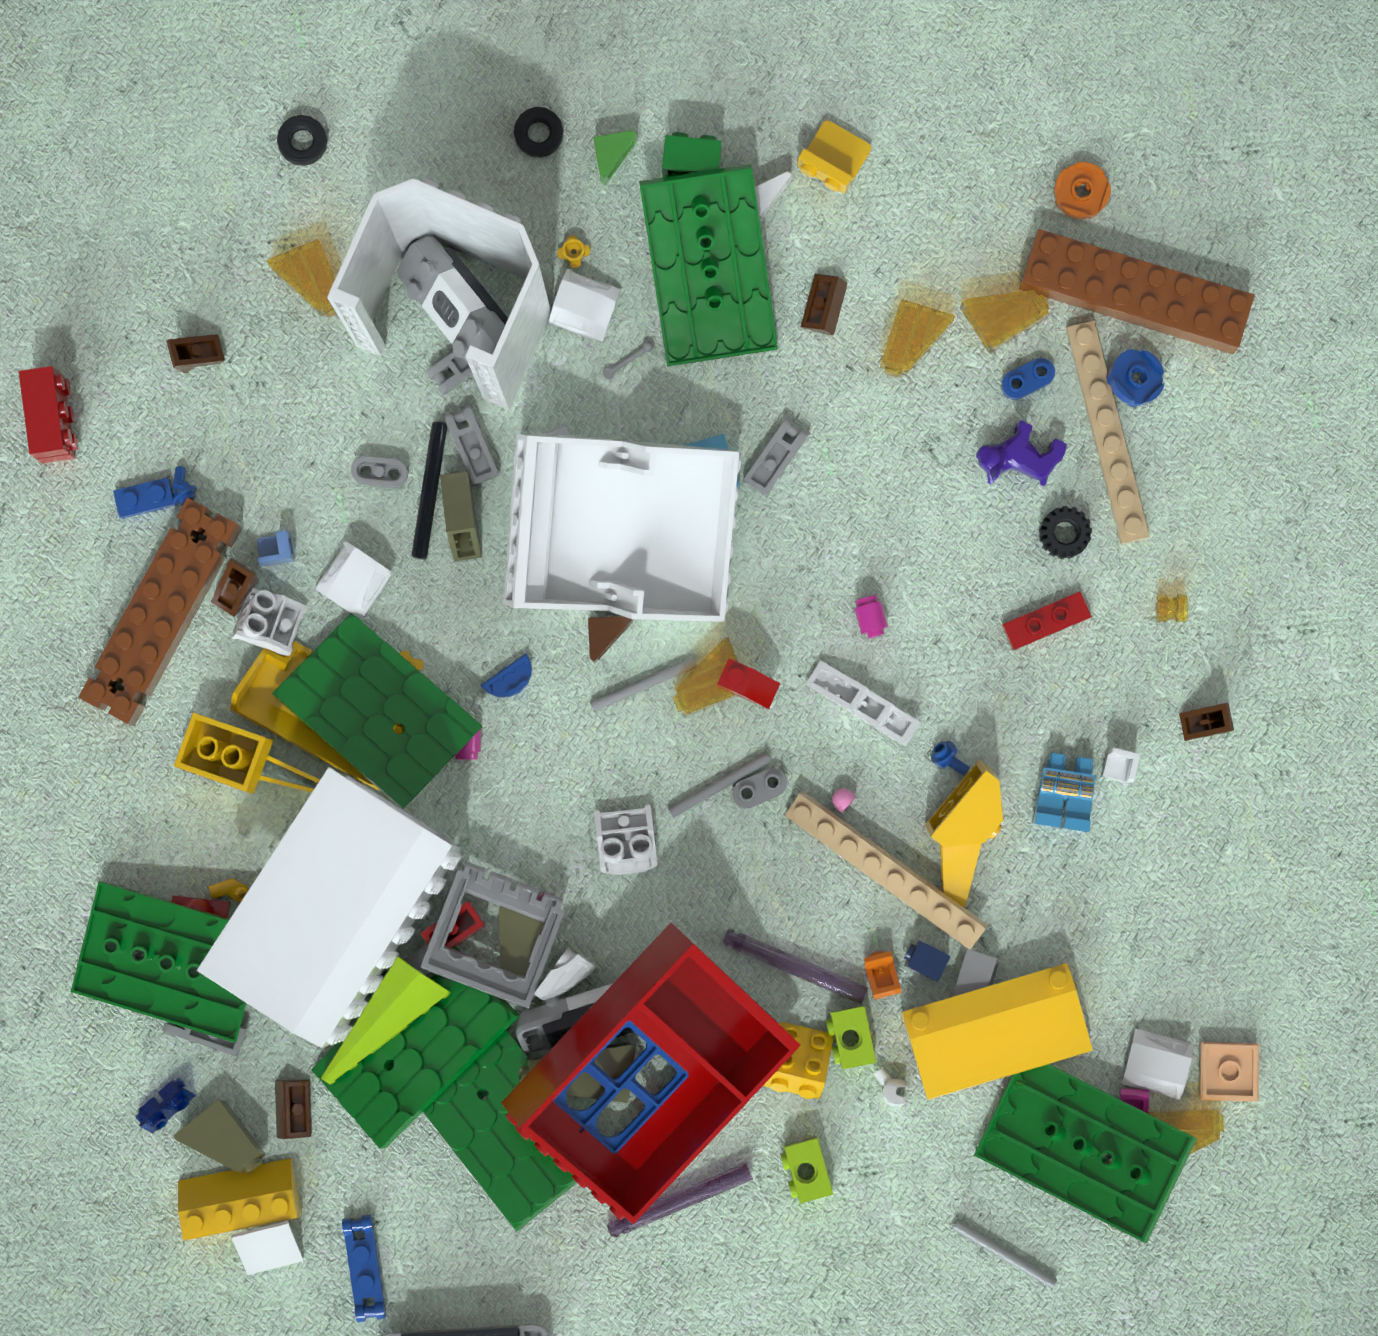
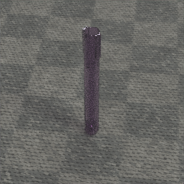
[723,929,868,1004]
[607,1162,753,1238]

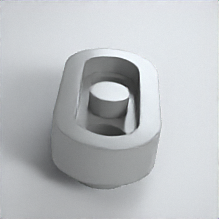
[351,456,408,489]
[732,768,787,808]

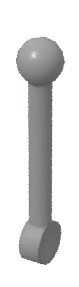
[603,341,654,379]

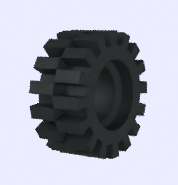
[1039,506,1092,559]

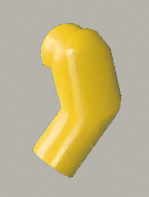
[208,879,249,903]

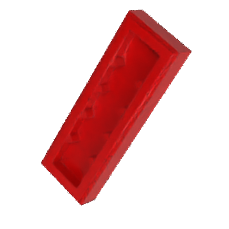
[1002,591,1092,651]

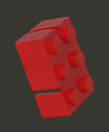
[18,366,78,463]

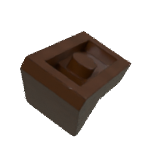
[166,334,225,373]
[211,558,259,617]

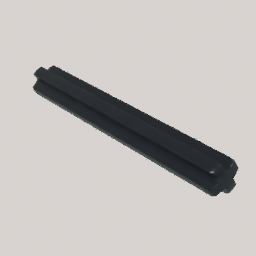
[411,421,447,560]

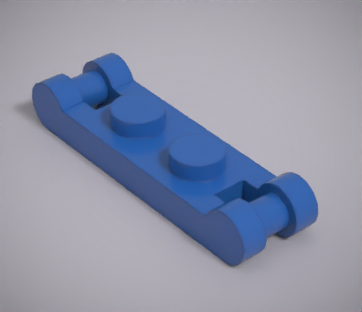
[342,1214,386,1323]

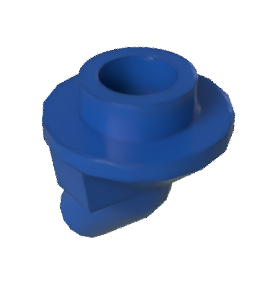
[173,466,197,506]
[931,741,970,776]

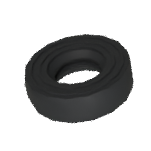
[514,107,564,158]
[277,115,328,166]

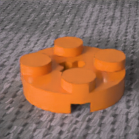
[1054,162,1111,219]

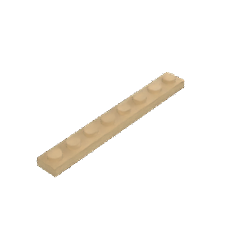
[1066,321,1150,545]
[785,791,988,950]

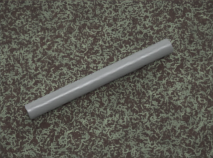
[590,657,698,712]
[668,752,772,818]
[952,1219,1057,1289]

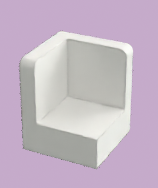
[1101,747,1141,784]

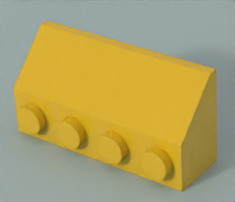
[178,1158,302,1241]

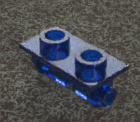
[135,1078,196,1134]

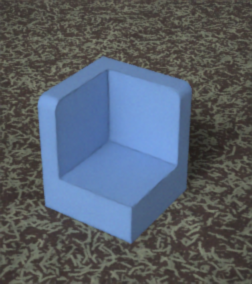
[257,530,295,567]

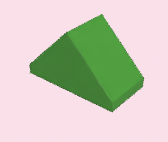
[593,131,637,186]

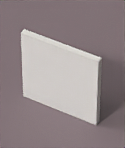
[231,1221,303,1275]

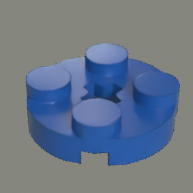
[1106,349,1164,407]

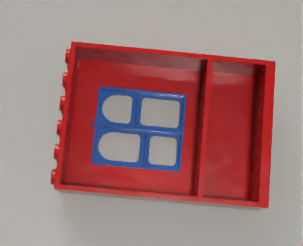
[501,922,801,1224]

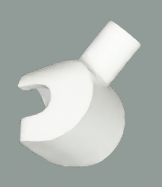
[874,1067,907,1106]

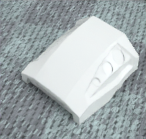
[549,269,621,343]
[315,541,393,621]
[232,588,308,656]
[594,805,658,875]
[534,949,598,1000]
[1121,1028,1194,1100]

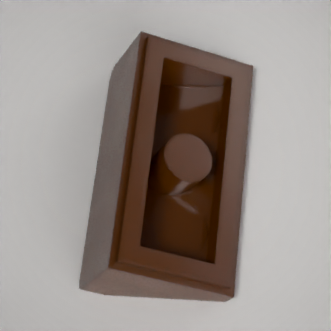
[801,274,847,335]
[275,1079,311,1139]

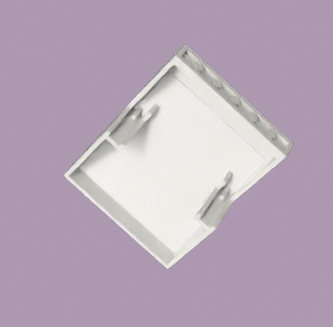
[503,433,741,622]

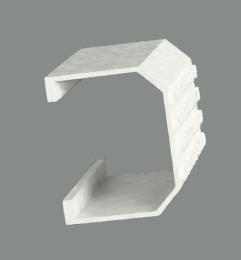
[327,178,551,410]
[197,767,463,1048]

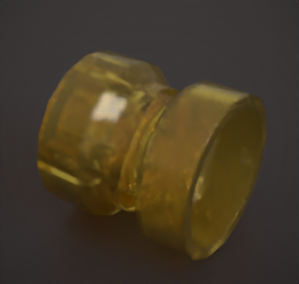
[1155,594,1188,623]

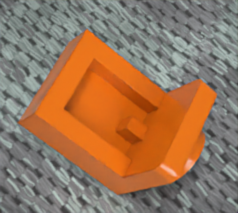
[864,951,902,1000]

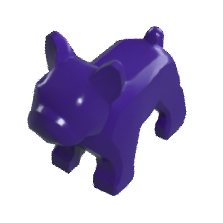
[976,420,1067,486]

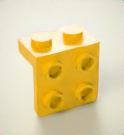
[797,120,871,194]
[764,1022,834,1099]

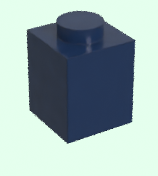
[904,941,951,982]

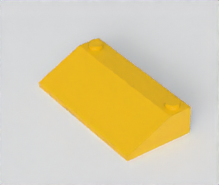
[230,641,402,791]
[902,963,1093,1100]

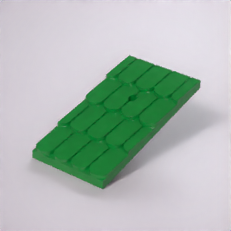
[639,164,778,367]
[271,613,483,809]
[71,880,246,1043]
[311,947,520,1149]
[423,1030,577,1232]
[974,1064,1197,1243]

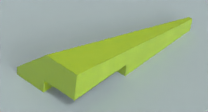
[321,957,451,1085]

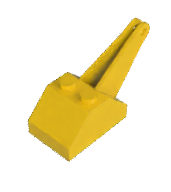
[174,712,320,794]
[925,759,1003,908]

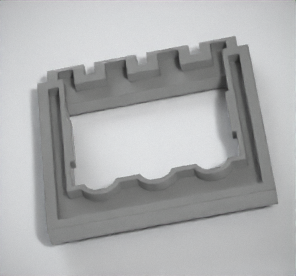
[420,862,565,1009]

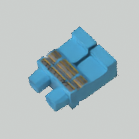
[1032,753,1096,832]

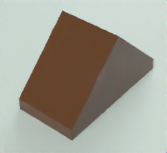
[588,616,633,664]
[1179,703,1234,741]

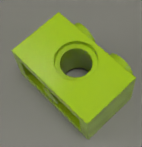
[826,1005,876,1070]
[780,1136,833,1204]

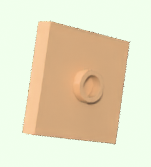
[1199,1042,1259,1102]

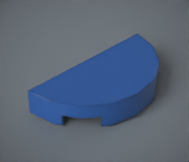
[480,653,532,698]

